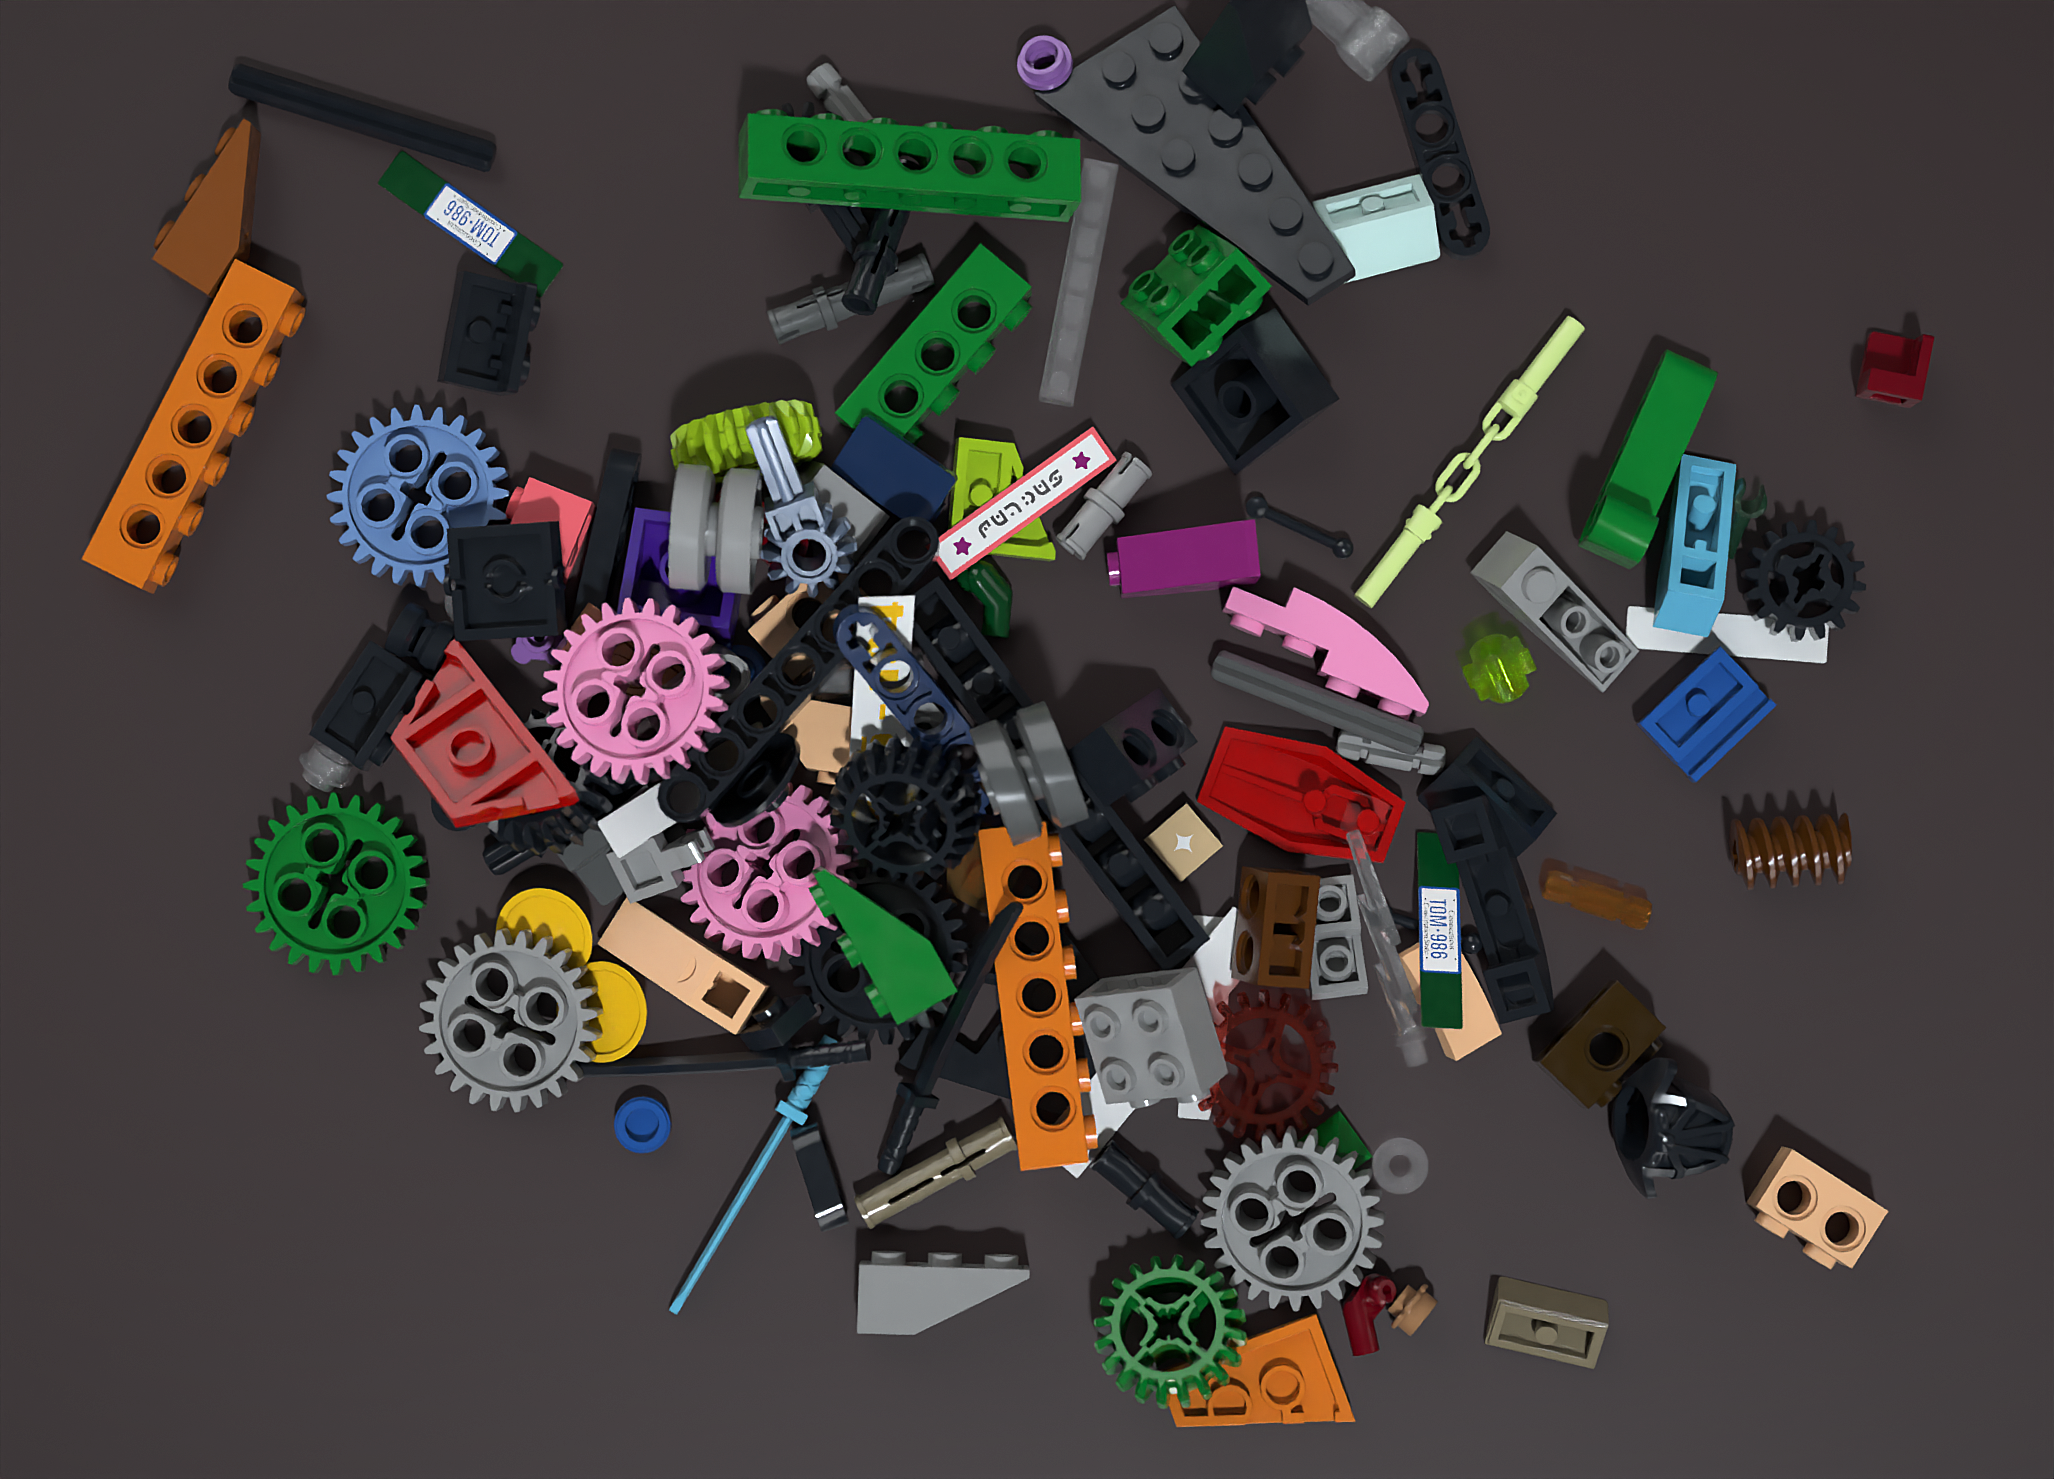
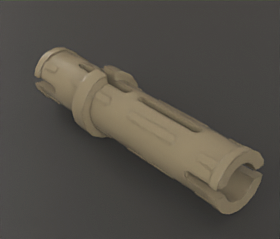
[854,1116,1018,1229]

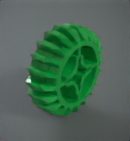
[1094,1254,1248,1409]

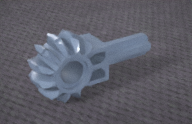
[746,416,857,598]

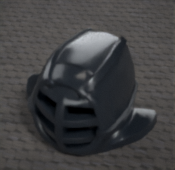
[1612,1058,1735,1199]

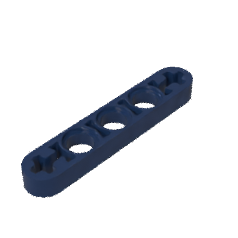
[833,604,1005,826]

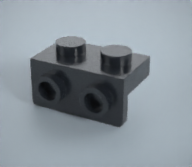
[437,271,541,396]
[309,640,429,772]

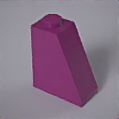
[1106,519,1261,599]

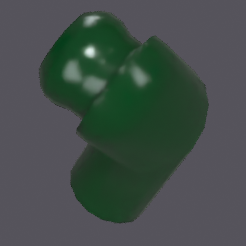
[957,560,1013,639]

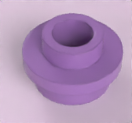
[1017,35,1073,91]

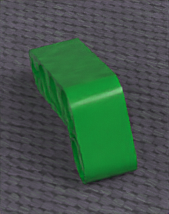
[1578,349,1718,569]

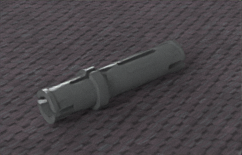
[766,252,935,345]

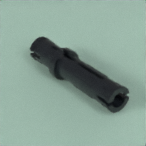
[841,159,921,316]

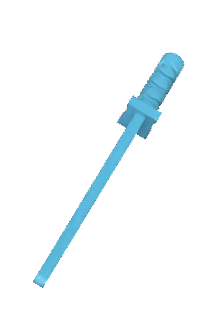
[669,1034,837,1315]

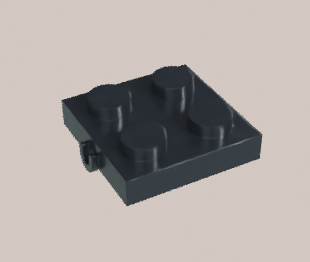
[443,521,567,641]

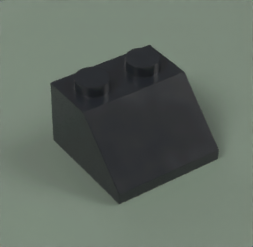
[1182,0,1313,115]
[1171,308,1340,475]

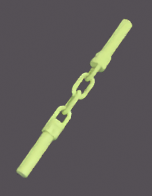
[1354,316,1585,608]

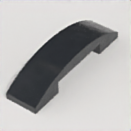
[1430,795,1555,1025]

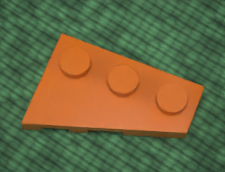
[1158,1313,1356,1427]

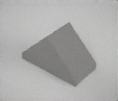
[798,460,890,561]

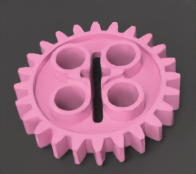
[542,598,730,785]
[681,782,859,962]

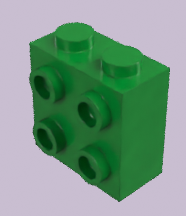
[1120,224,1272,367]

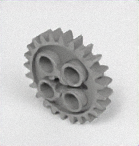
[419,928,603,1112]
[1201,1126,1386,1311]

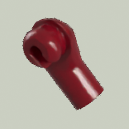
[1342,1273,1397,1356]

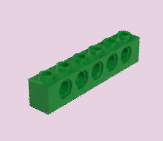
[738,109,1081,222]

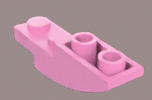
[1222,586,1429,721]

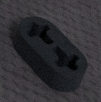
[790,1121,849,1232]

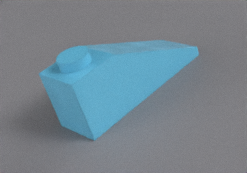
[1653,454,1736,637]

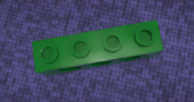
[835,243,1033,446]

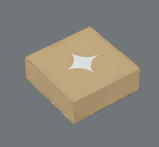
[1144,803,1223,882]

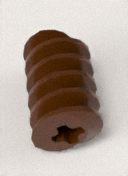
[1729,813,1852,890]

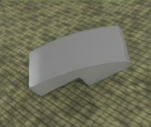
[1310,874,1368,1000]

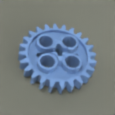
[327,405,512,588]

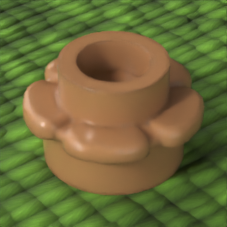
[1387,1284,1438,1336]

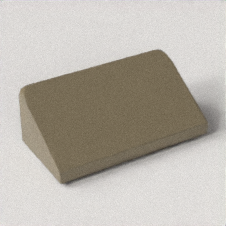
[1484,1277,1609,1369]

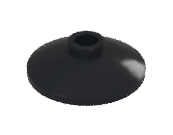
[712,733,800,828]

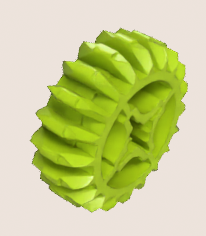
[670,399,823,485]

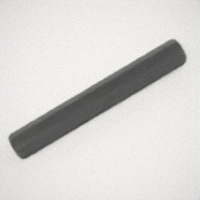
[1211,650,1424,756]

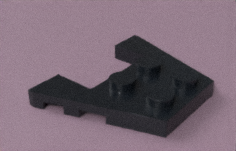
[899,884,1099,1115]

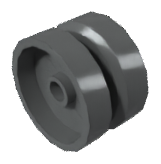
[969,701,1089,847]

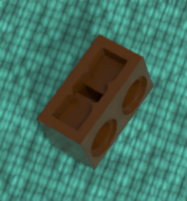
[1231,866,1321,989]

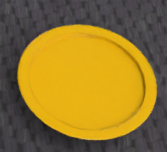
[496,888,593,970]
[556,961,647,1063]

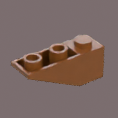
[152,119,261,300]

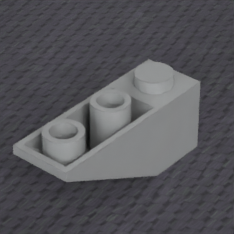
[1470,531,1639,692]
[857,1251,1030,1335]

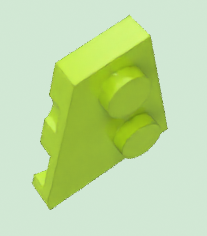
[947,437,1056,561]

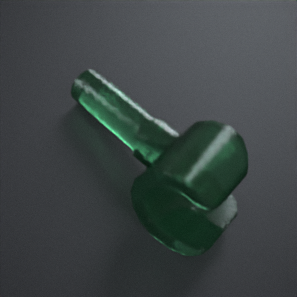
[1728,478,1768,560]

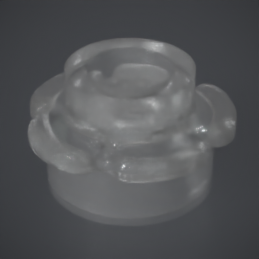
[299,742,353,792]

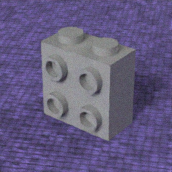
[1074,967,1228,1108]

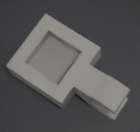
[606,827,715,904]

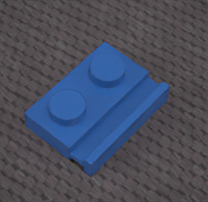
[1636,646,1777,783]

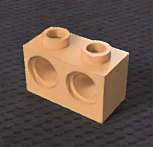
[1746,1147,1888,1270]

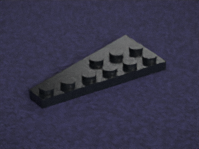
[1034,5,1356,306]

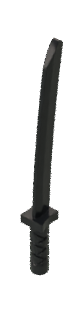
[877,902,1023,1175]
[576,1039,871,1081]

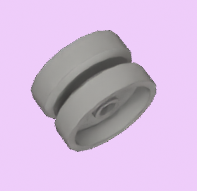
[669,464,764,595]

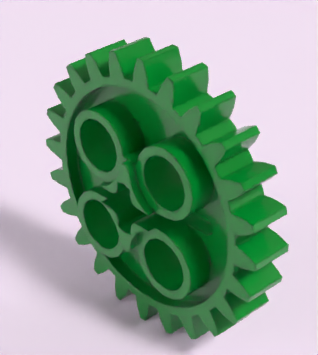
[243,793,430,975]

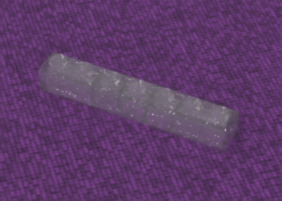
[1039,158,1119,407]

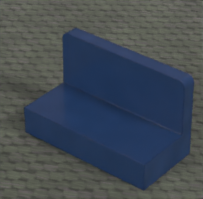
[830,415,958,533]

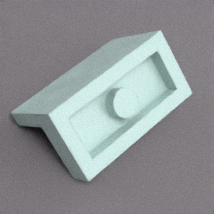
[1312,174,1440,283]

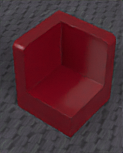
[1855,332,1934,408]

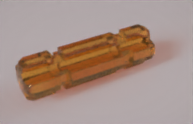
[1542,870,1652,930]

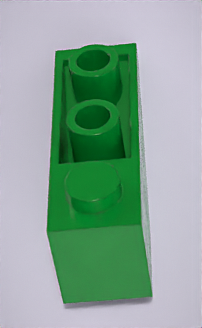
[808,866,958,1025]

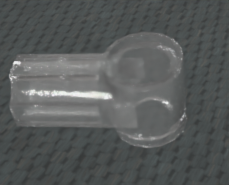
[1306,0,1410,82]

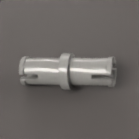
[1055,452,1153,560]

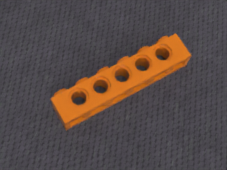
[82,259,305,594]
[978,822,1098,1171]

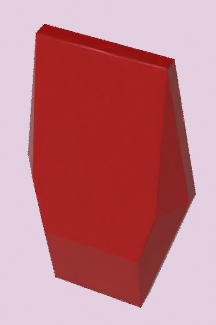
[1197,726,1406,864]

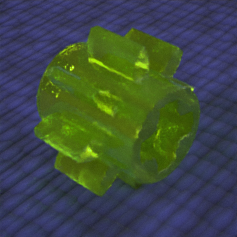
[1462,634,1537,703]

